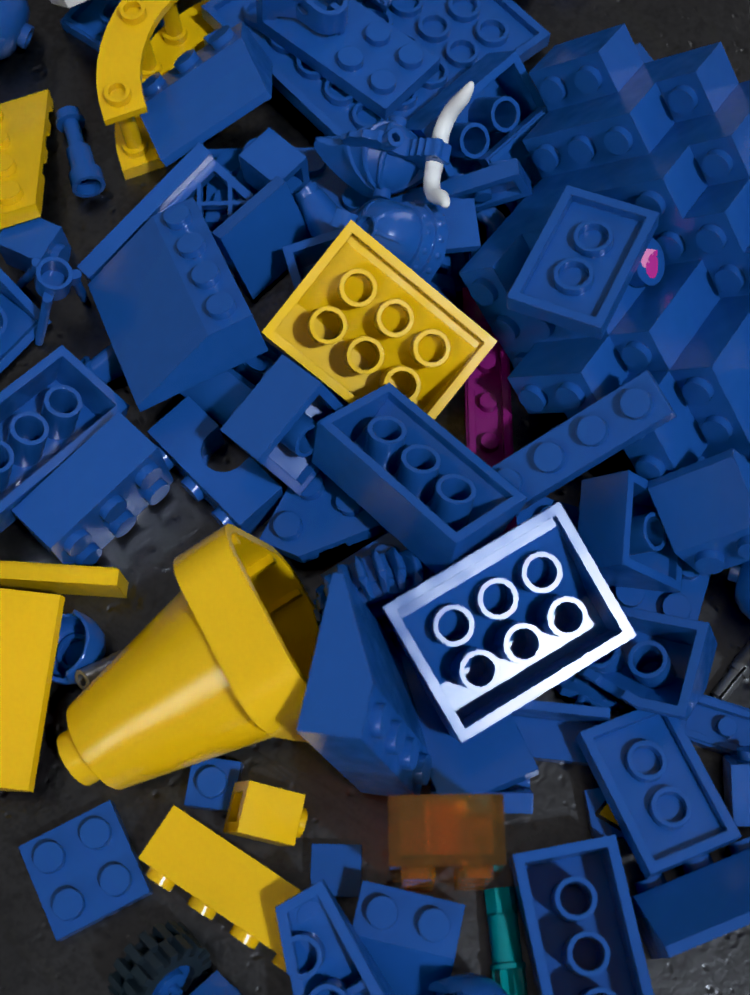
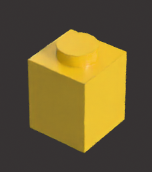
[223,780,307,846]

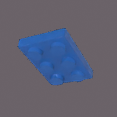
[506,185,660,340]
[575,710,742,880]

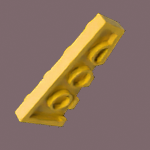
[0,89,53,230]

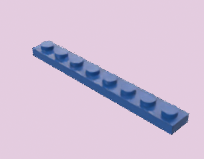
[320,370,677,581]

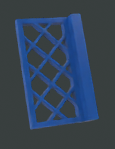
[76,142,254,282]

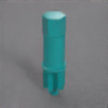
[484,886,528,995]

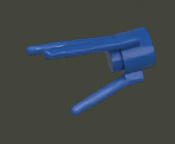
[15,256,88,346]

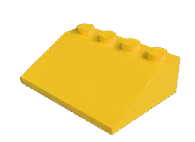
[261,220,497,420]
[0,588,65,792]

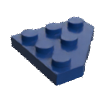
[259,470,384,564]

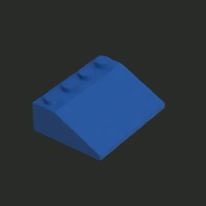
[88,197,269,412]
[381,502,637,743]
[296,573,432,800]

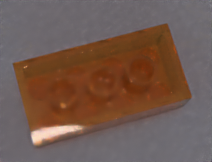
[388,794,506,892]

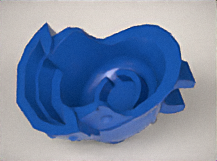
[331,198,449,283]

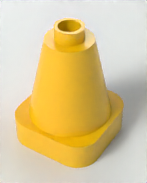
[57,524,319,790]

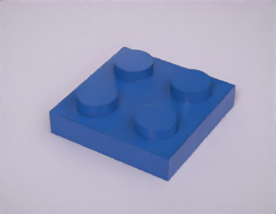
[18,800,154,941]

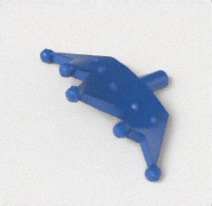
[554,674,625,711]

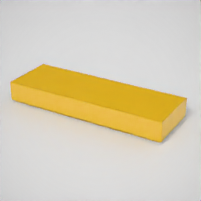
[0,560,129,598]

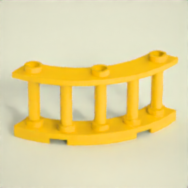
[96,0,215,180]

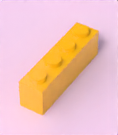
[138,805,302,973]

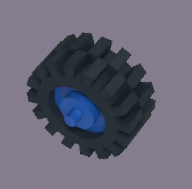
[108,920,211,995]

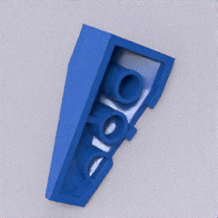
[577,606,717,721]
[275,879,395,995]

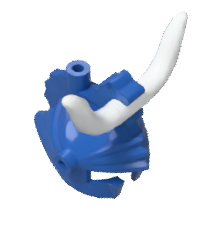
[314,81,474,209]

